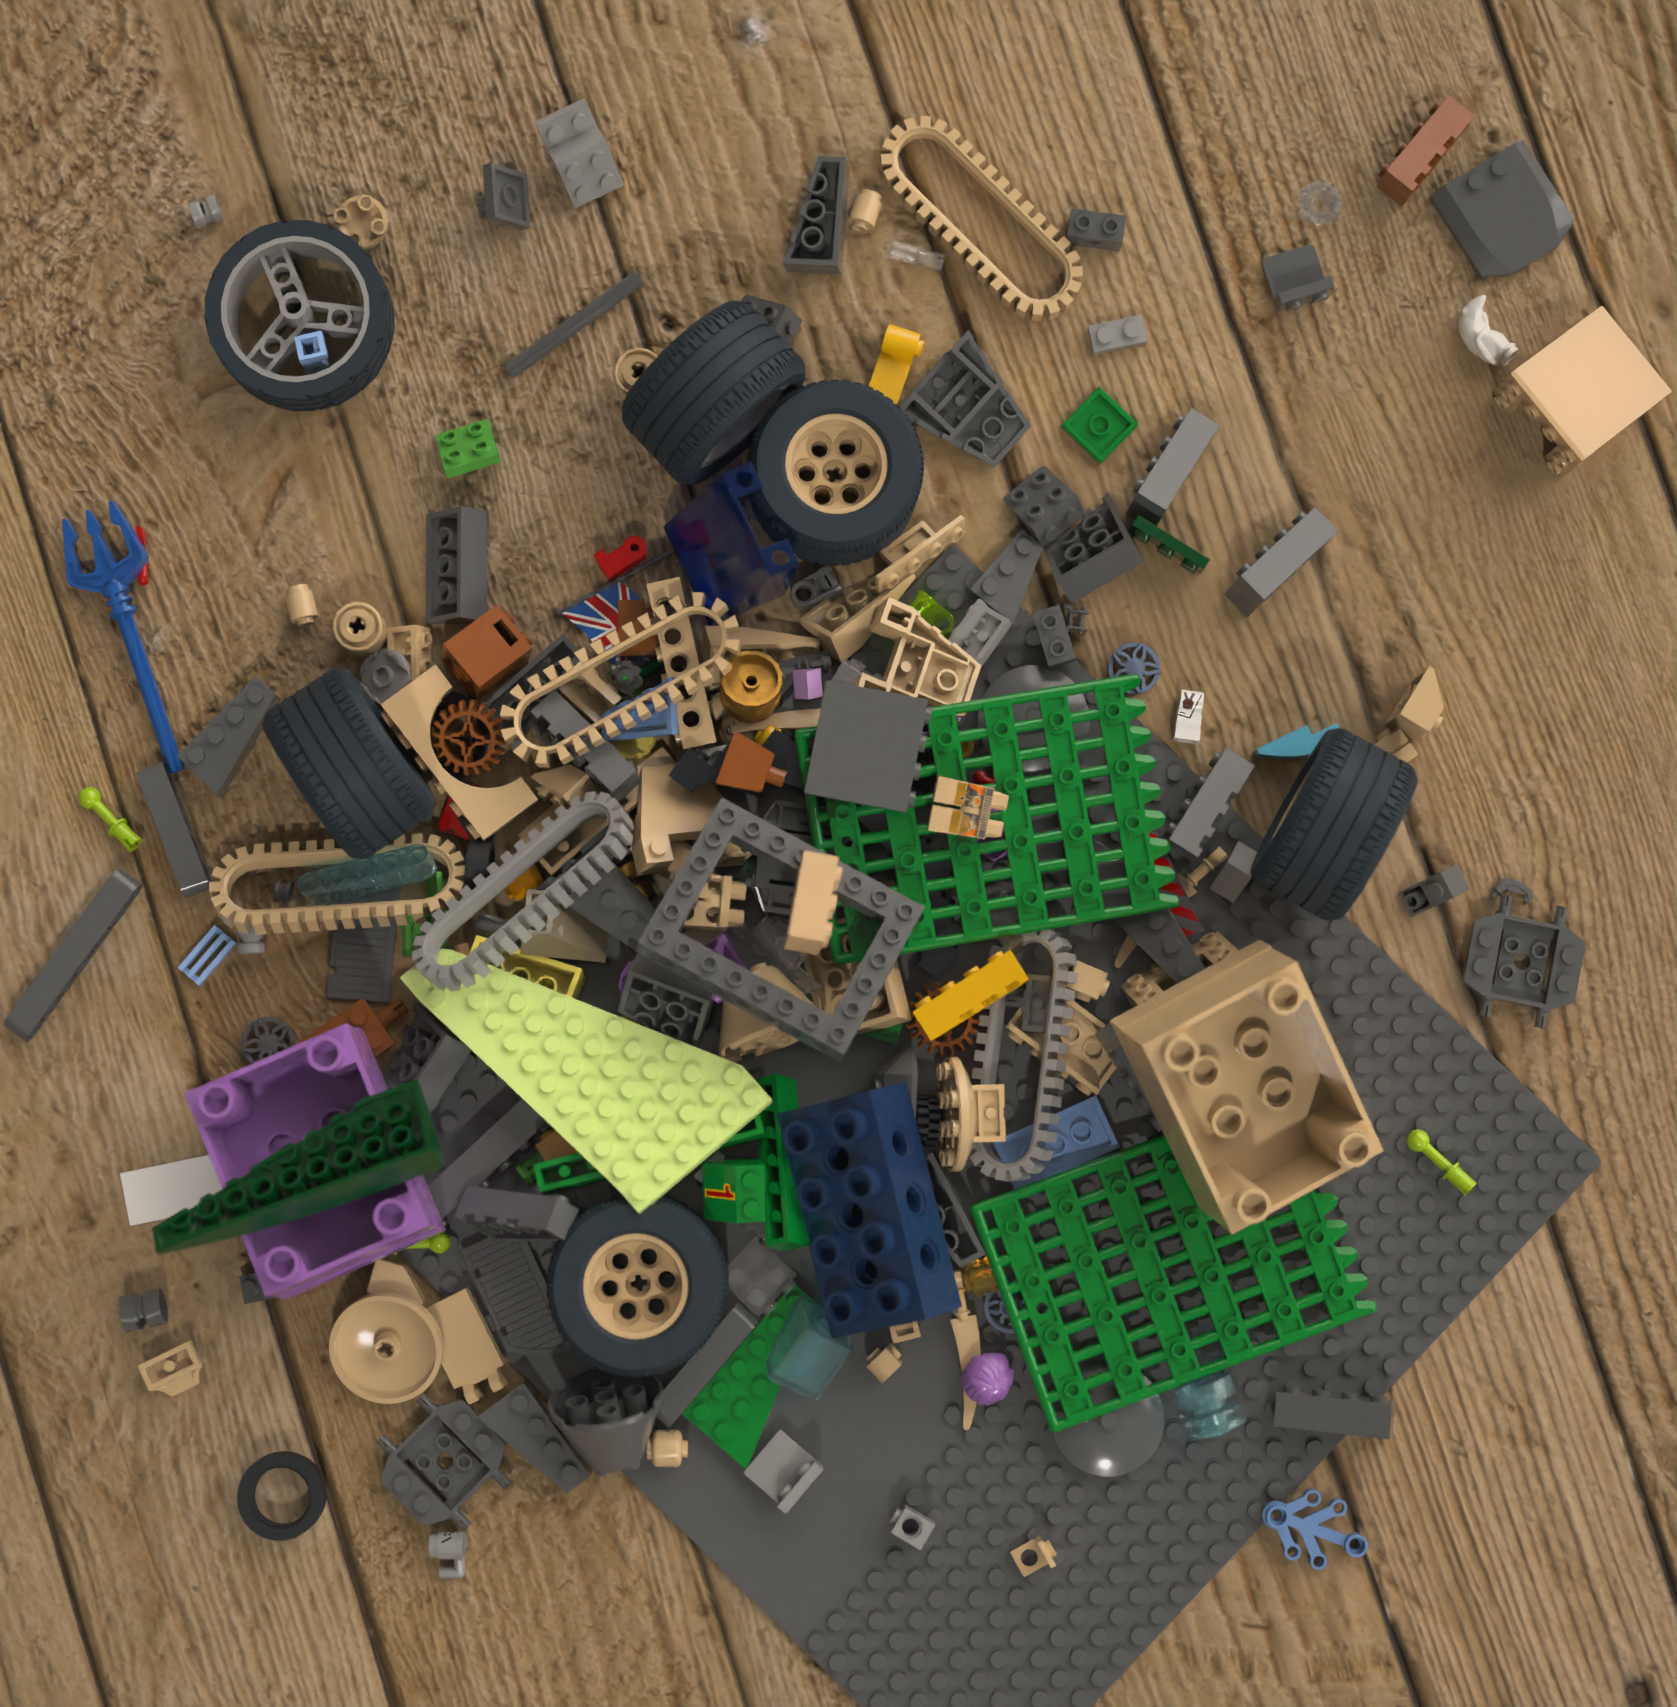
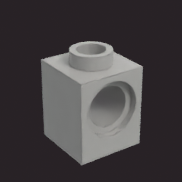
[889,1504,935,1550]

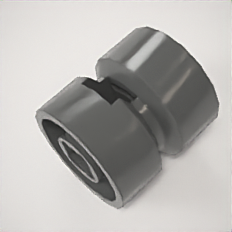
[119,1288,168,1332]

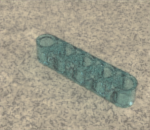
[297,844,437,906]

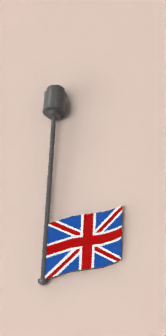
[555,494,757,666]

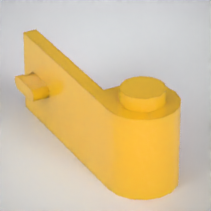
[869,324,925,404]

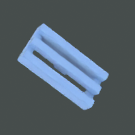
[178,925,237,986]

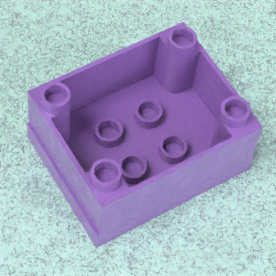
[184,1023,446,1300]

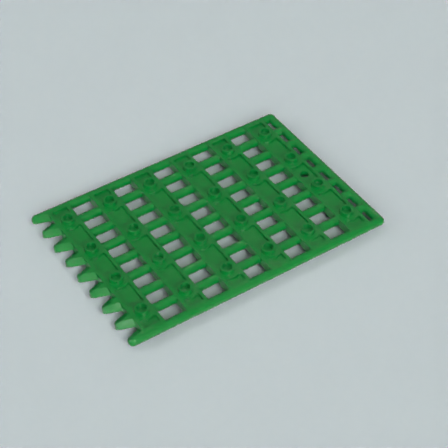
[794,674,1180,965]
[970,1135,1377,1433]

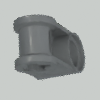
[790,564,845,610]

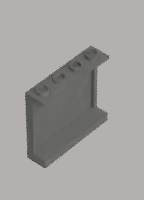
[804,680,932,815]

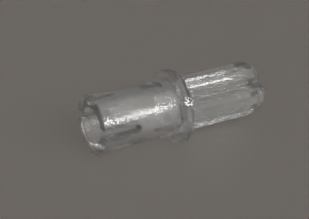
[889,241,945,272]

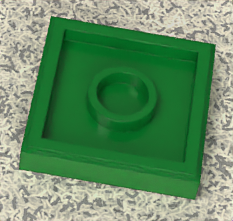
[1060,387,1139,465]

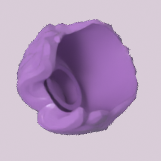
[960,1352,1015,1406]

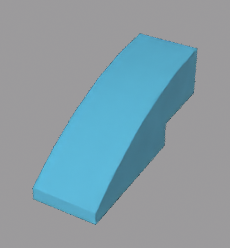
[1253,723,1339,759]

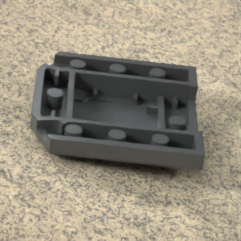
[1429,140,1575,279]

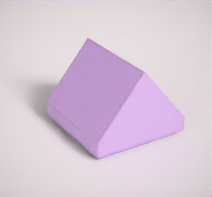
[793,668,823,699]

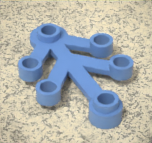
[1262,1488,1368,1570]

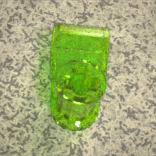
[909,589,954,638]

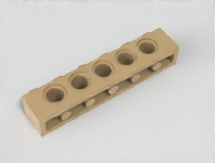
[643,577,717,750]

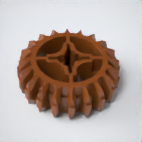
[432,699,507,776]
[906,980,981,1057]

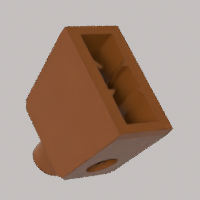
[716,732,787,793]

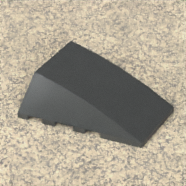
[899,330,1031,467]

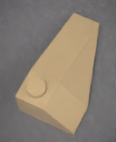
[799,573,916,663]

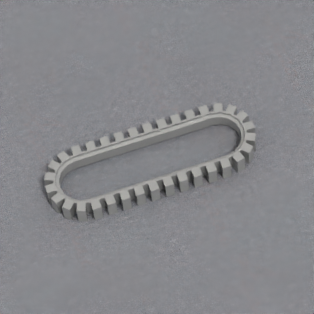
[412,791,634,991]
[969,929,1078,1182]

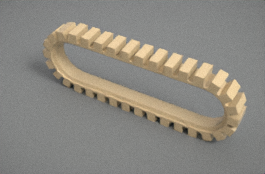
[881,116,1083,321]
[209,833,465,935]

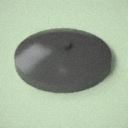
[977,665,1090,777]
[1052,1361,1164,1477]

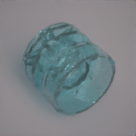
[1173,1373,1246,1440]

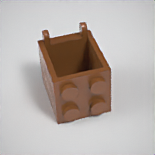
[441,605,532,702]

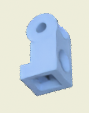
[294,331,330,373]

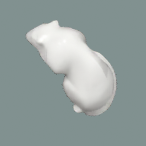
[1458,295,1519,366]

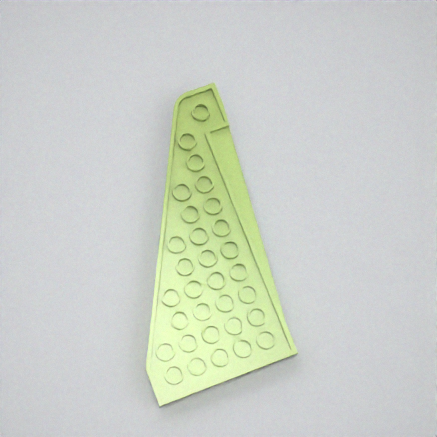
[400,949,772,1214]

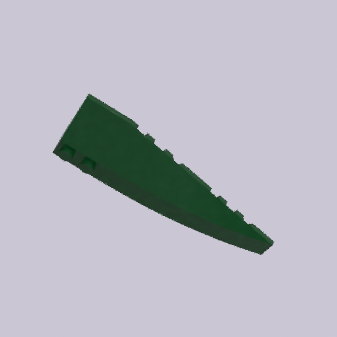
[152,1079,445,1255]

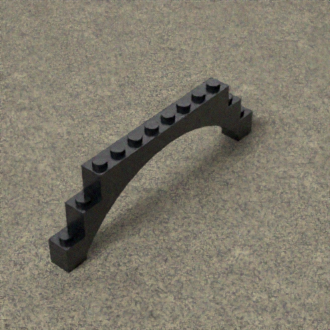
[668,728,961,981]

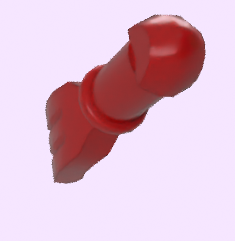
[136,526,149,586]

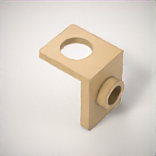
[1010,1535,1057,1577]

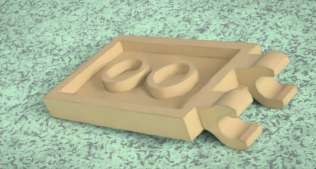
[426,1287,508,1405]

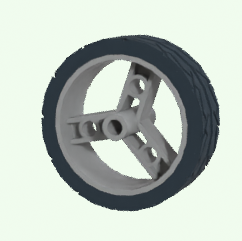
[205,220,394,411]

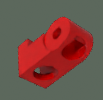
[593,536,647,582]

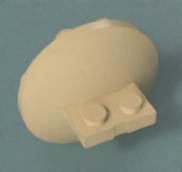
[932,1057,1006,1172]

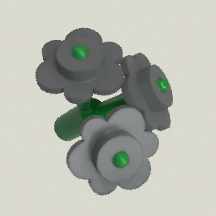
[608,656,664,702]

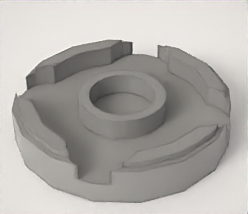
[360,649,411,704]

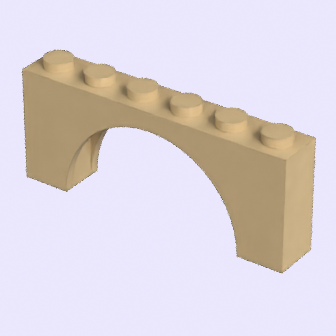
[380,664,538,841]

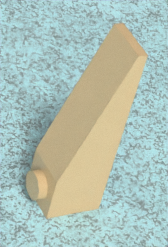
[702,626,820,691]

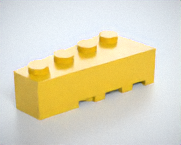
[913,950,1029,1042]

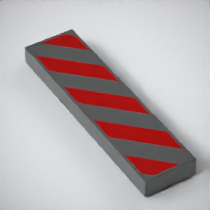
[1148,830,1205,939]

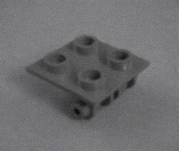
[777,650,834,703]

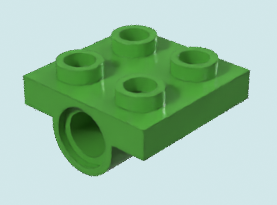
[435,419,501,479]

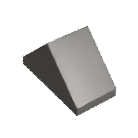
[1209,841,1257,903]

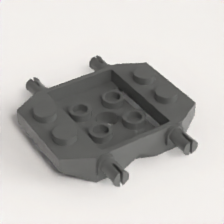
[734,800,864,916]
[1462,894,1586,1029]
[376,1393,513,1532]

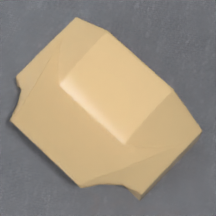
[138,1340,203,1397]

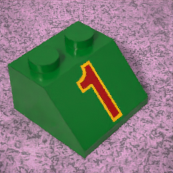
[702,1158,766,1223]

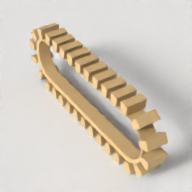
[500,592,742,768]

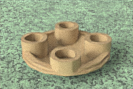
[333,194,389,250]

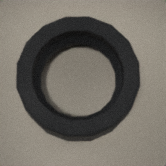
[464,840,495,890]

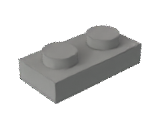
[1087,315,1148,355]

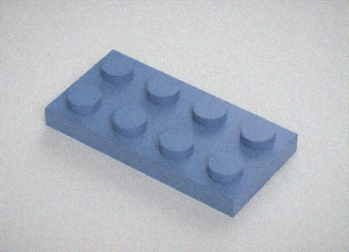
[993,1095,1119,1189]

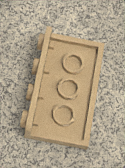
[1005,1001,1116,1096]

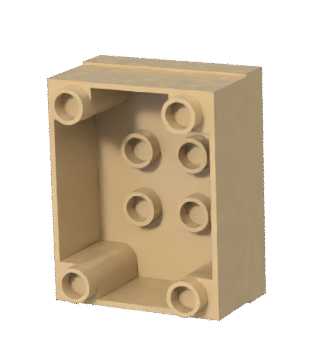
[1110,939,1384,1234]

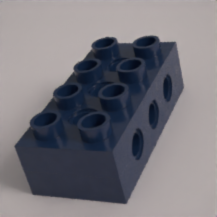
[777,1082,962,1338]

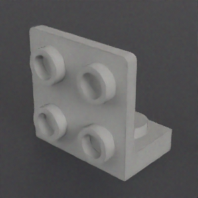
[744,1430,823,1514]

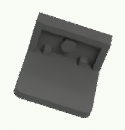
[1261,244,1335,312]
[741,295,802,346]
[1003,466,1085,548]

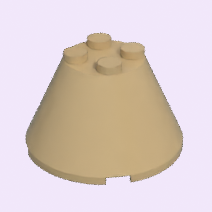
[718,962,818,1062]

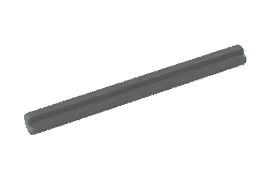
[504,271,643,378]

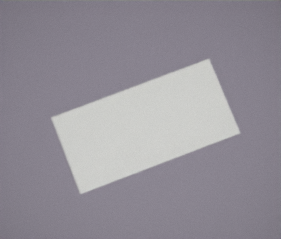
[120,1155,222,1226]

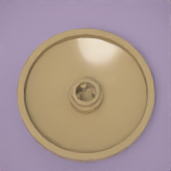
[329,1292,444,1404]

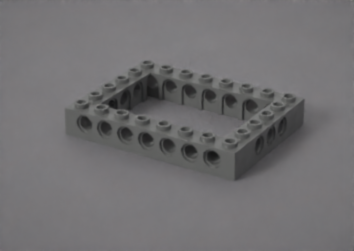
[636,798,925,1062]

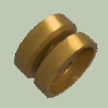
[720,651,782,723]

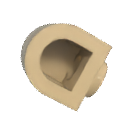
[866,1343,903,1383]

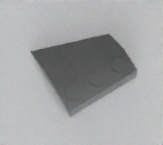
[1044,493,1144,603]
[383,1001,471,1114]

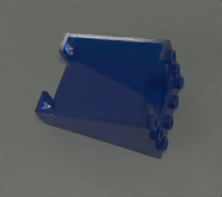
[663,461,800,626]

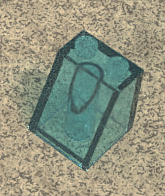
[766,1296,854,1401]

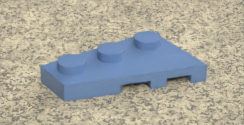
[602,677,678,742]

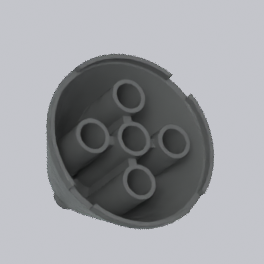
[548,1369,663,1476]

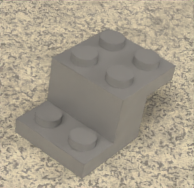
[535,98,624,209]

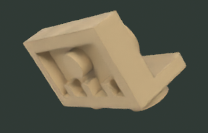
[387,625,433,683]

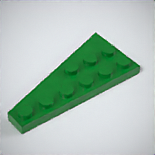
[682,1283,815,1469]

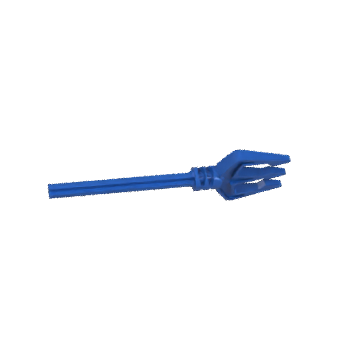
[62,500,185,774]

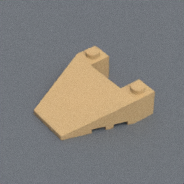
[851,597,981,717]
[632,764,752,876]

